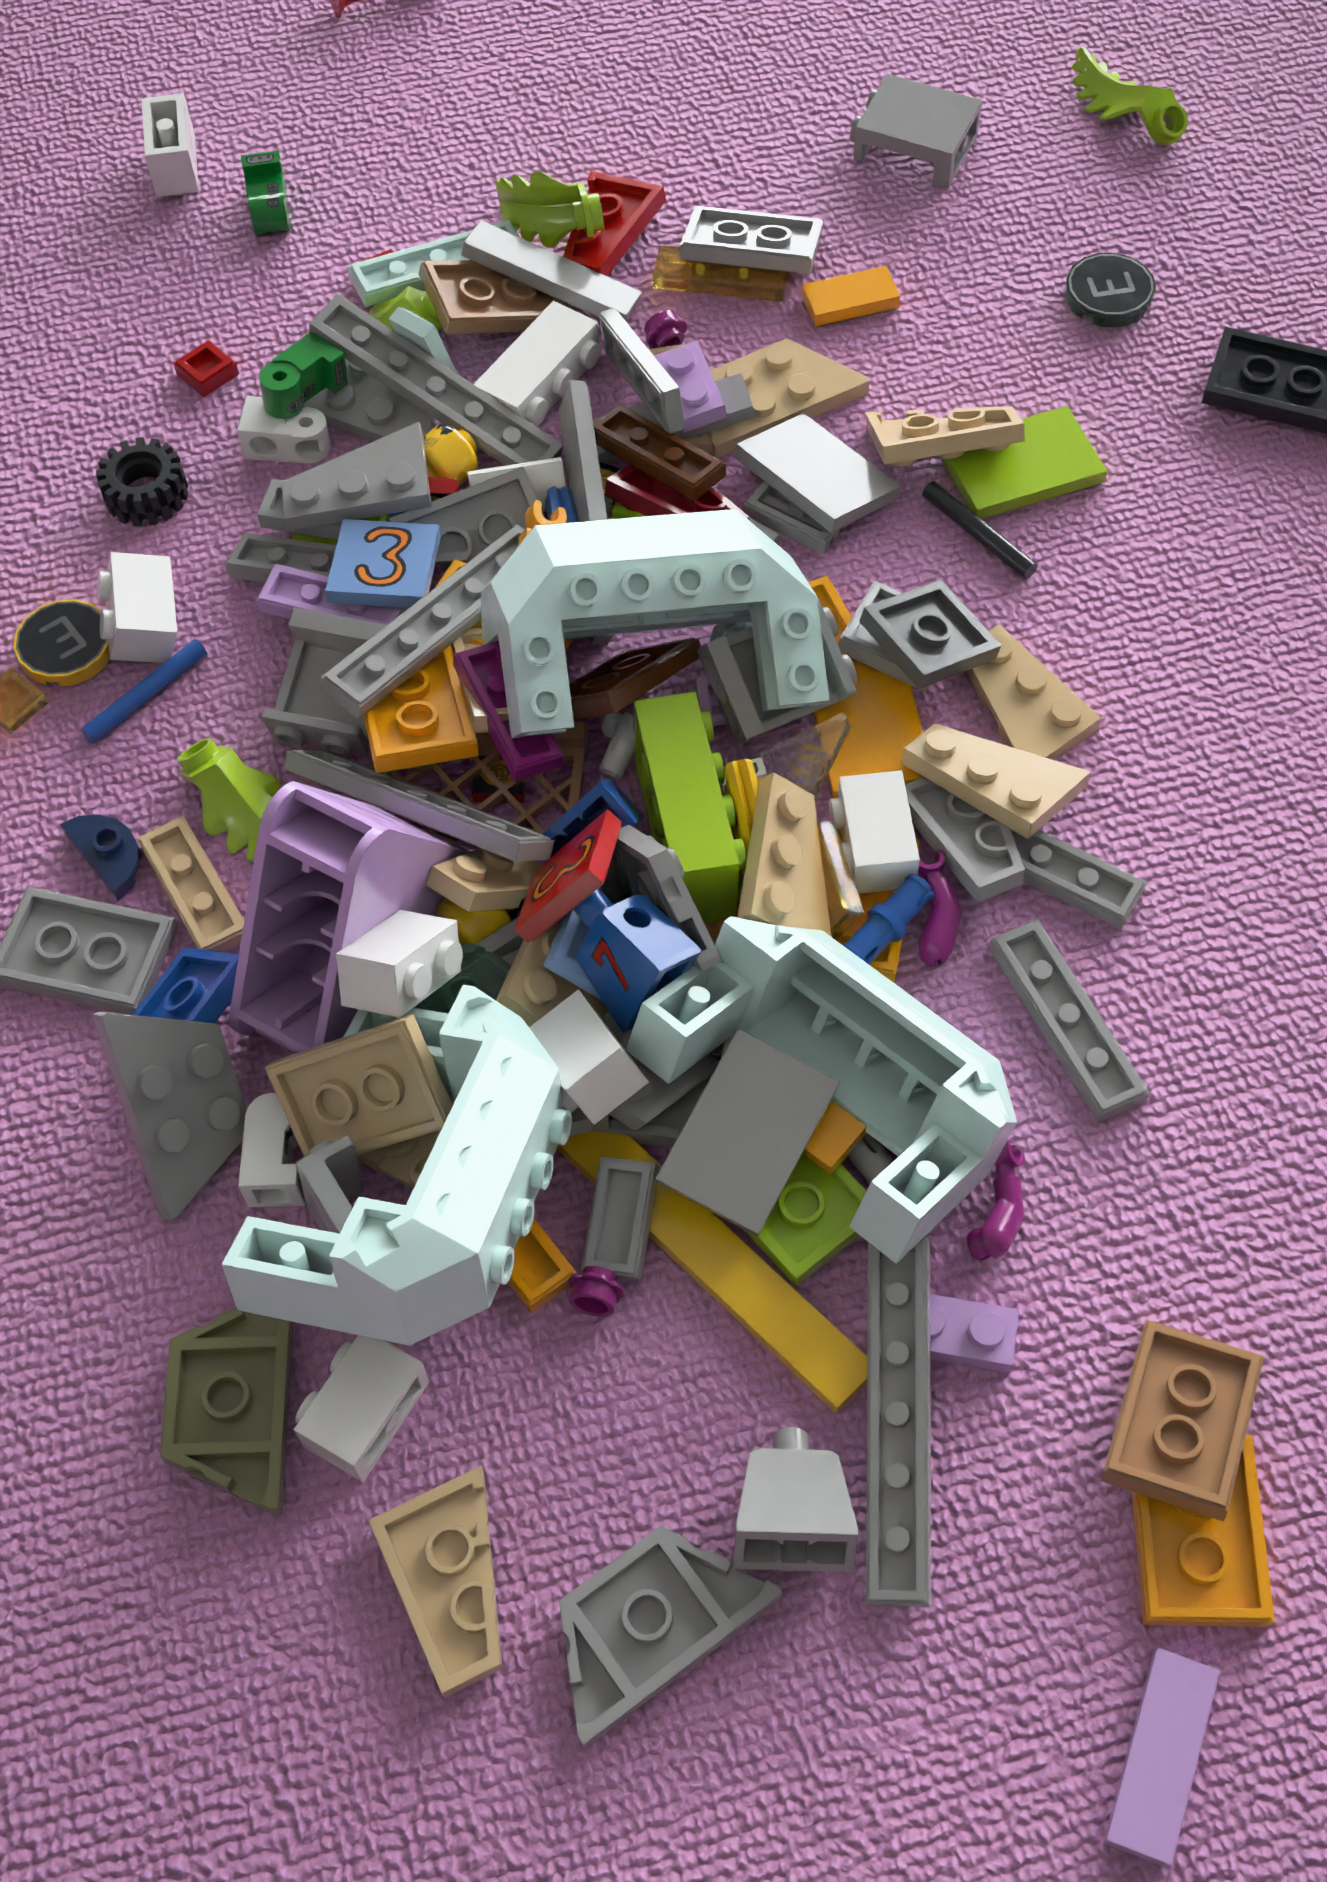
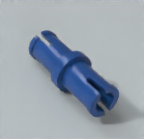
[842,873,935,965]

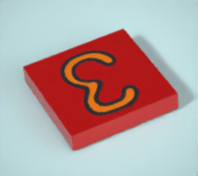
[514,809,622,943]

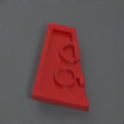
[563,170,666,276]

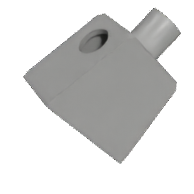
[733,1427,858,1572]

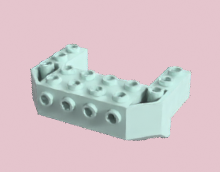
[626,917,1017,1264]
[222,985,572,1346]

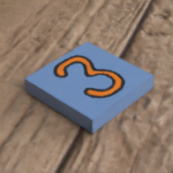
[325,519,441,608]

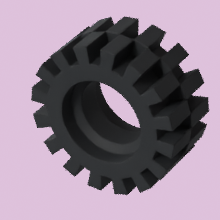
[96,437,188,527]

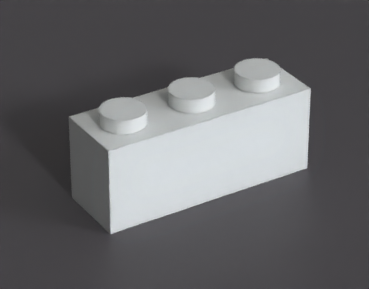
[474,301,601,426]

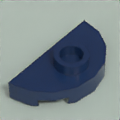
[59,814,142,901]

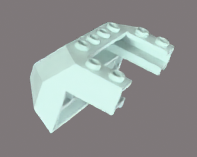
[481,509,829,738]

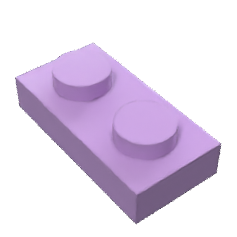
[654,340,727,433]
[930,1294,1020,1373]

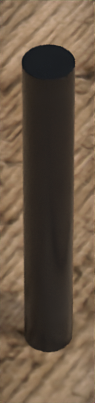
[922,481,1038,579]

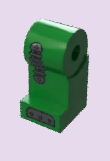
[241,150,290,235]
[259,331,348,419]

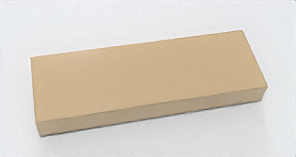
[136,815,244,953]

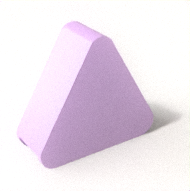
[229,781,471,1053]

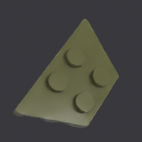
[160,1307,294,1515]

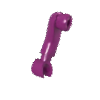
[918,850,962,967]
[967,1139,1025,1261]

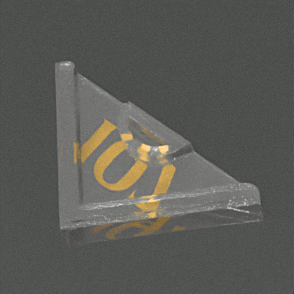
[758,712,851,800]

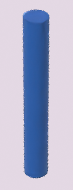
[80,639,207,744]

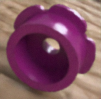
[644,310,687,349]
[568,1266,624,1317]

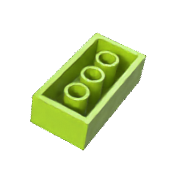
[634,691,747,927]

